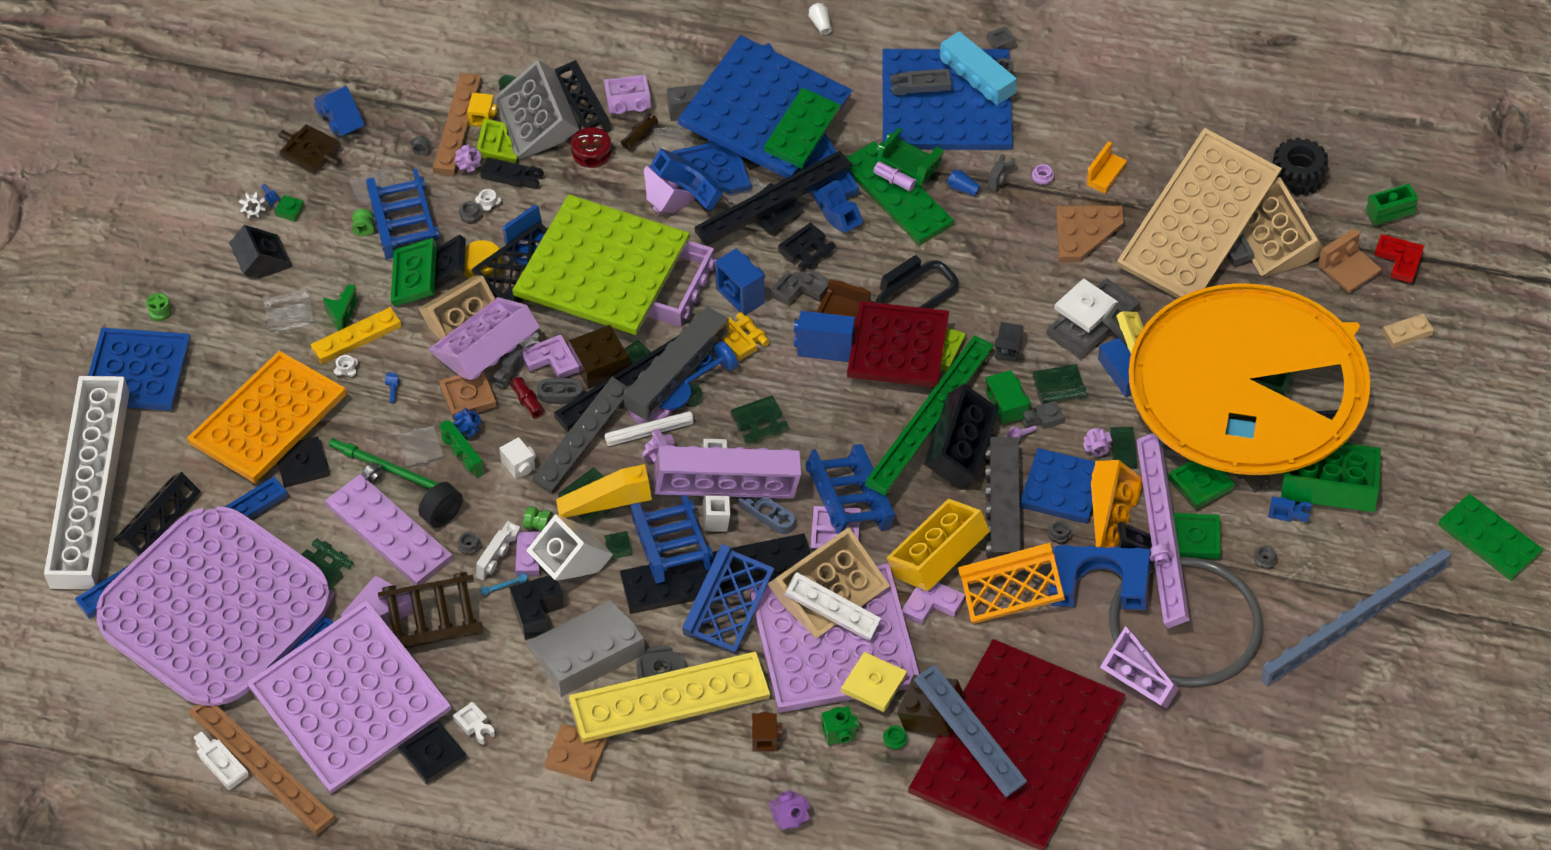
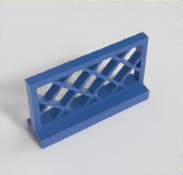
[682,544,774,654]

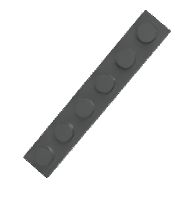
[532,377,627,493]

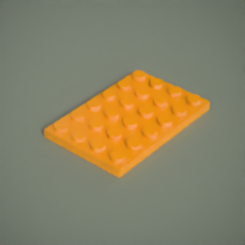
[186,351,347,483]

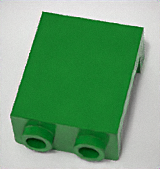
[875,127,944,187]

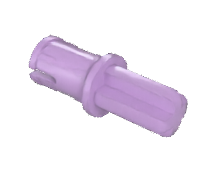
[874,162,916,192]

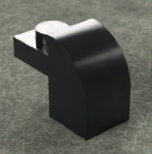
[994,322,1024,361]

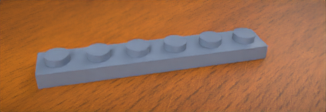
[914,664,1027,797]

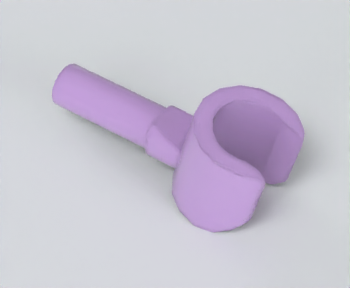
[1006,425,1037,443]

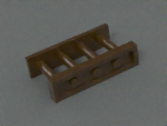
[378,572,484,648]

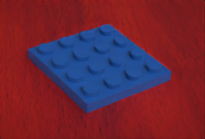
[88,328,191,411]

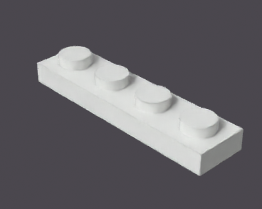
[784,572,881,641]

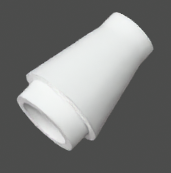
[808,3,832,35]

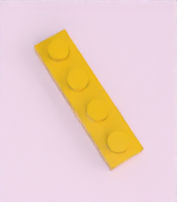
[310,307,401,365]

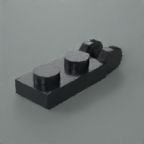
[480,157,544,189]

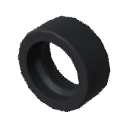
[418,482,463,528]

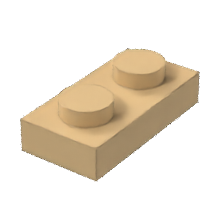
[1382,314,1434,349]

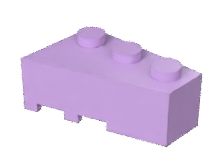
[1100,626,1180,709]

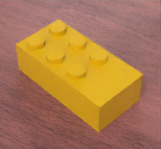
[886,498,990,591]

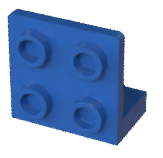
[502,205,544,267]

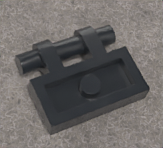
[778,222,836,272]

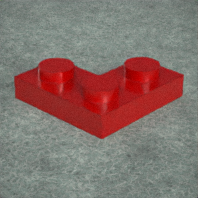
[1374,234,1424,283]

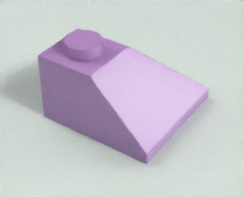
[644,166,696,214]

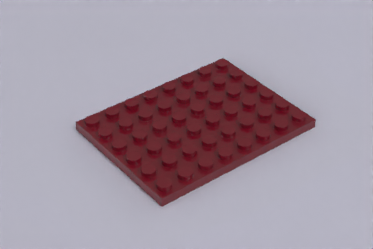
[908,639,1126,850]

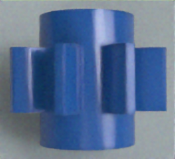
[453,408,481,438]

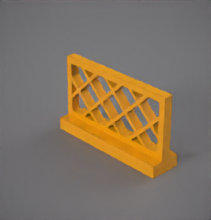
[958,543,1065,624]

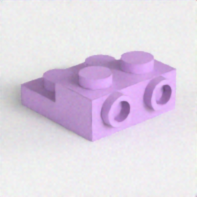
[603,75,651,114]

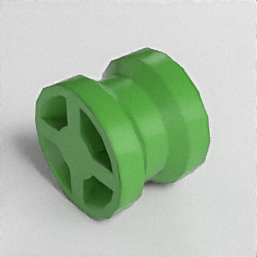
[352,209,374,236]
[146,293,171,321]

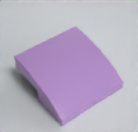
[811,506,861,549]

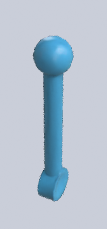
[480,574,528,596]

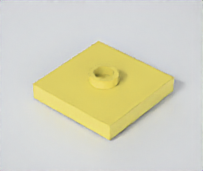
[841,652,907,712]

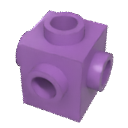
[768,790,810,830]

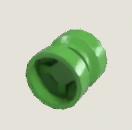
[523,506,553,532]

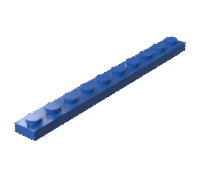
[75,477,288,619]

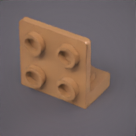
[1318,228,1381,293]

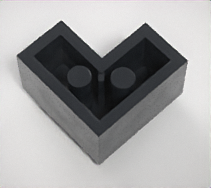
[509,575,564,640]

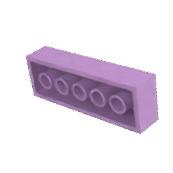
[654,445,801,499]

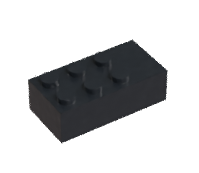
[924,383,999,489]

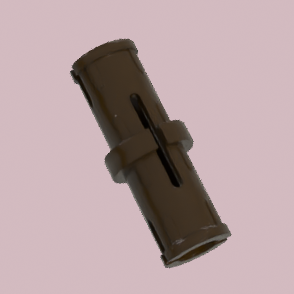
[621,113,658,151]

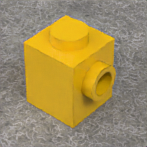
[467,93,498,127]

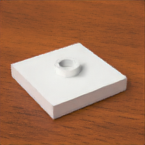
[1054,278,1118,333]

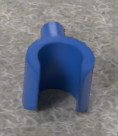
[261,184,281,207]
[385,372,400,404]

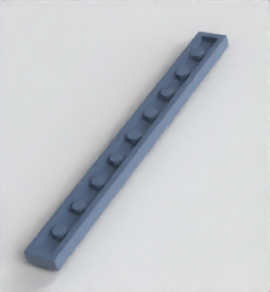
[1261,548,1451,687]

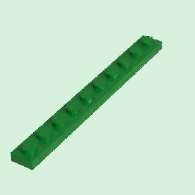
[865,335,994,496]

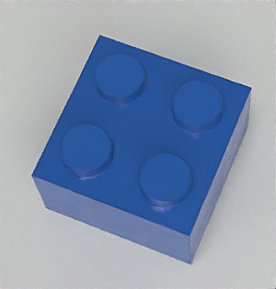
[715,248,765,315]

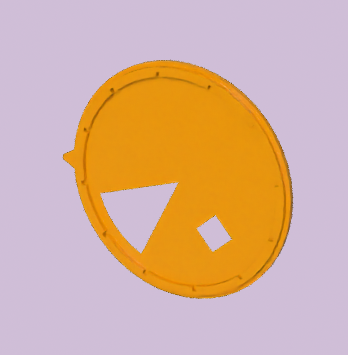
[1129,283,1370,475]

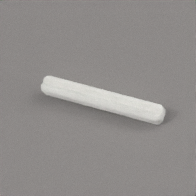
[605,411,694,446]

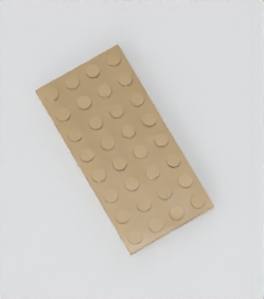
[1116,128,1282,298]

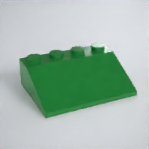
[1281,443,1381,512]

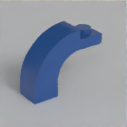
[650,148,723,211]

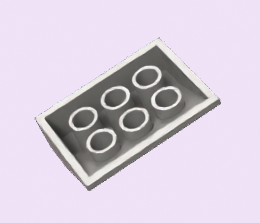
[494,60,579,160]
[526,600,645,697]

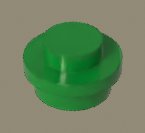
[883,725,908,749]

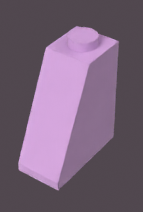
[340,575,413,626]

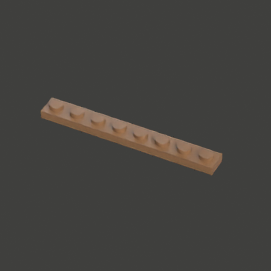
[189,704,335,836]

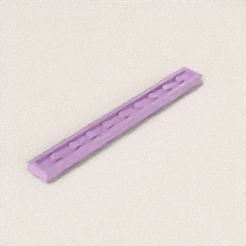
[1136,433,1190,629]

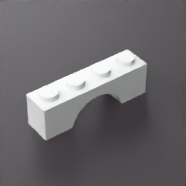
[702,439,730,532]

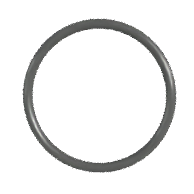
[1109,557,1263,687]

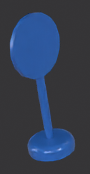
[659,341,738,410]

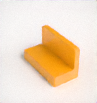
[1086,141,1127,194]

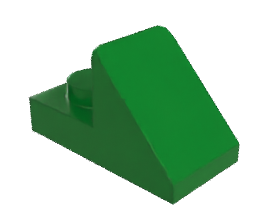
[323,284,358,331]

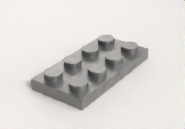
[1047,278,1140,359]

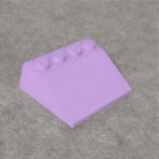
[429,297,540,380]

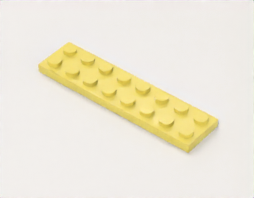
[569,652,770,743]

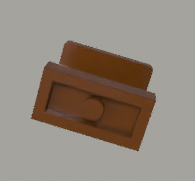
[812,279,871,325]

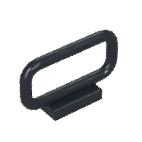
[876,255,959,309]

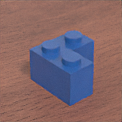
[314,86,364,136]

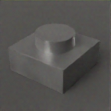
[987,26,1016,49]

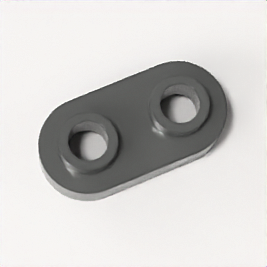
[537,378,583,402]

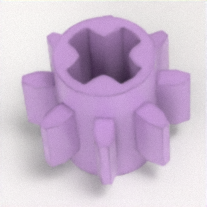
[455,144,482,173]
[1083,428,1112,457]

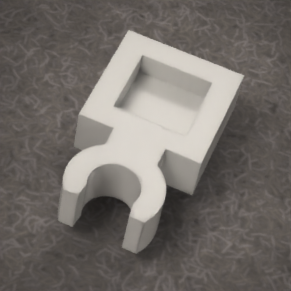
[453,702,495,745]

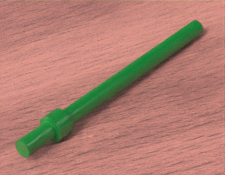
[329,438,438,489]

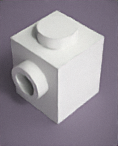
[499,437,536,479]

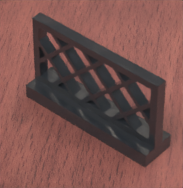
[472,221,548,303]

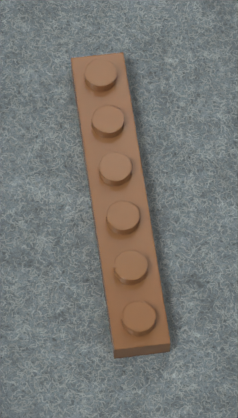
[433,73,482,176]

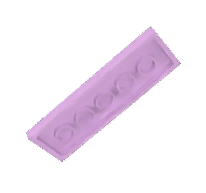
[325,474,453,585]

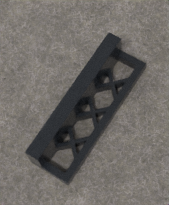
[554,60,612,133]
[113,472,201,557]

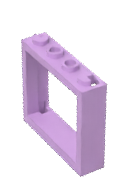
[647,241,716,327]

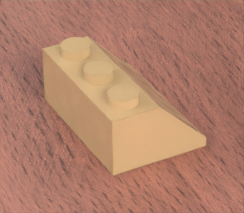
[418,275,495,340]

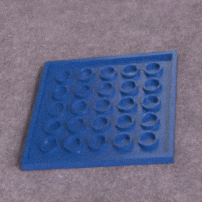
[678,35,852,178]
[882,49,1012,150]

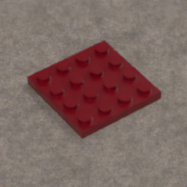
[847,301,949,387]

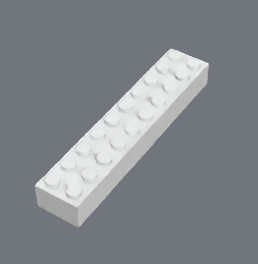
[44,376,129,589]

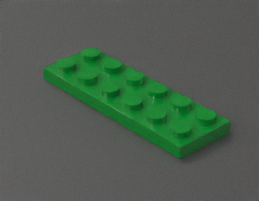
[847,141,954,246]

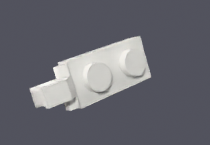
[476,521,520,581]
[193,732,249,790]

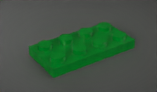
[763,87,841,169]
[1438,493,1543,581]

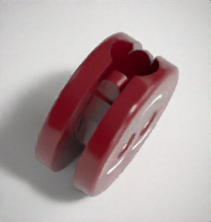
[571,127,612,168]

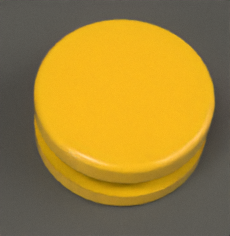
[464,240,503,279]

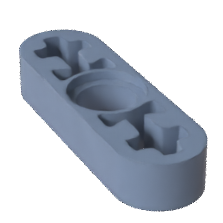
[737,497,795,534]

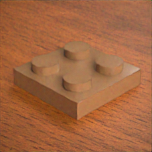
[439,370,497,420]
[544,724,608,782]

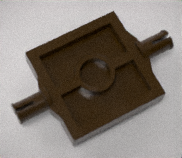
[278,124,342,174]

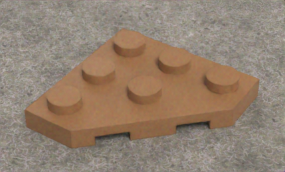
[1056,206,1123,262]

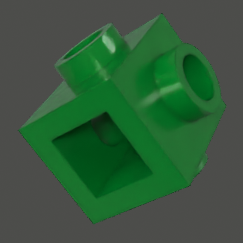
[821,706,859,746]

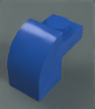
[818,180,863,232]

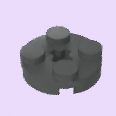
[637,646,685,679]

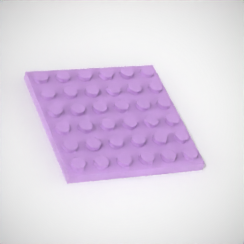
[749,563,919,713]
[247,600,452,794]

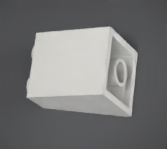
[526,514,613,581]

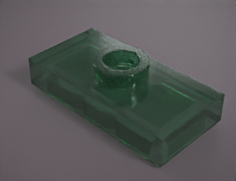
[1110,427,1137,469]

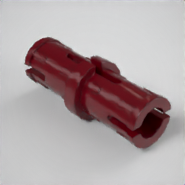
[510,377,545,419]

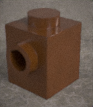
[752,712,782,752]

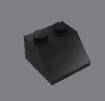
[229,225,292,278]

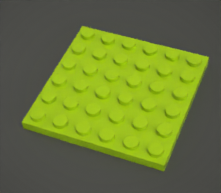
[513,194,690,335]

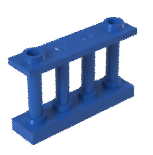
[366,168,440,260]
[806,444,895,534]
[631,495,713,583]

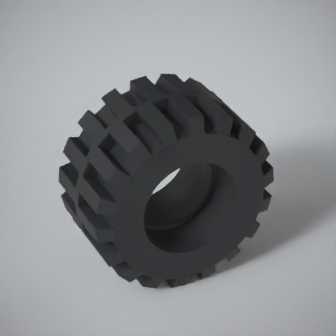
[1273,138,1329,196]

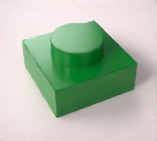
[274,195,305,221]

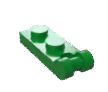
[440,420,485,478]

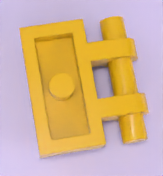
[722,312,770,361]

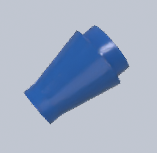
[947,169,981,197]

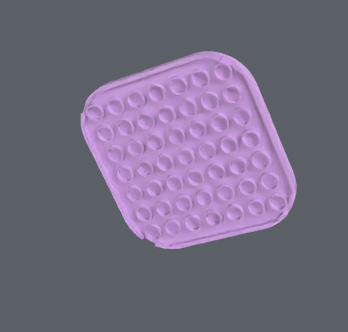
[96,506,329,706]

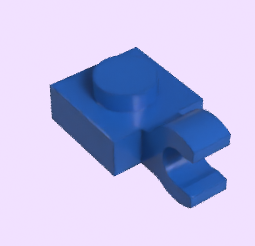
[1268,497,1312,522]

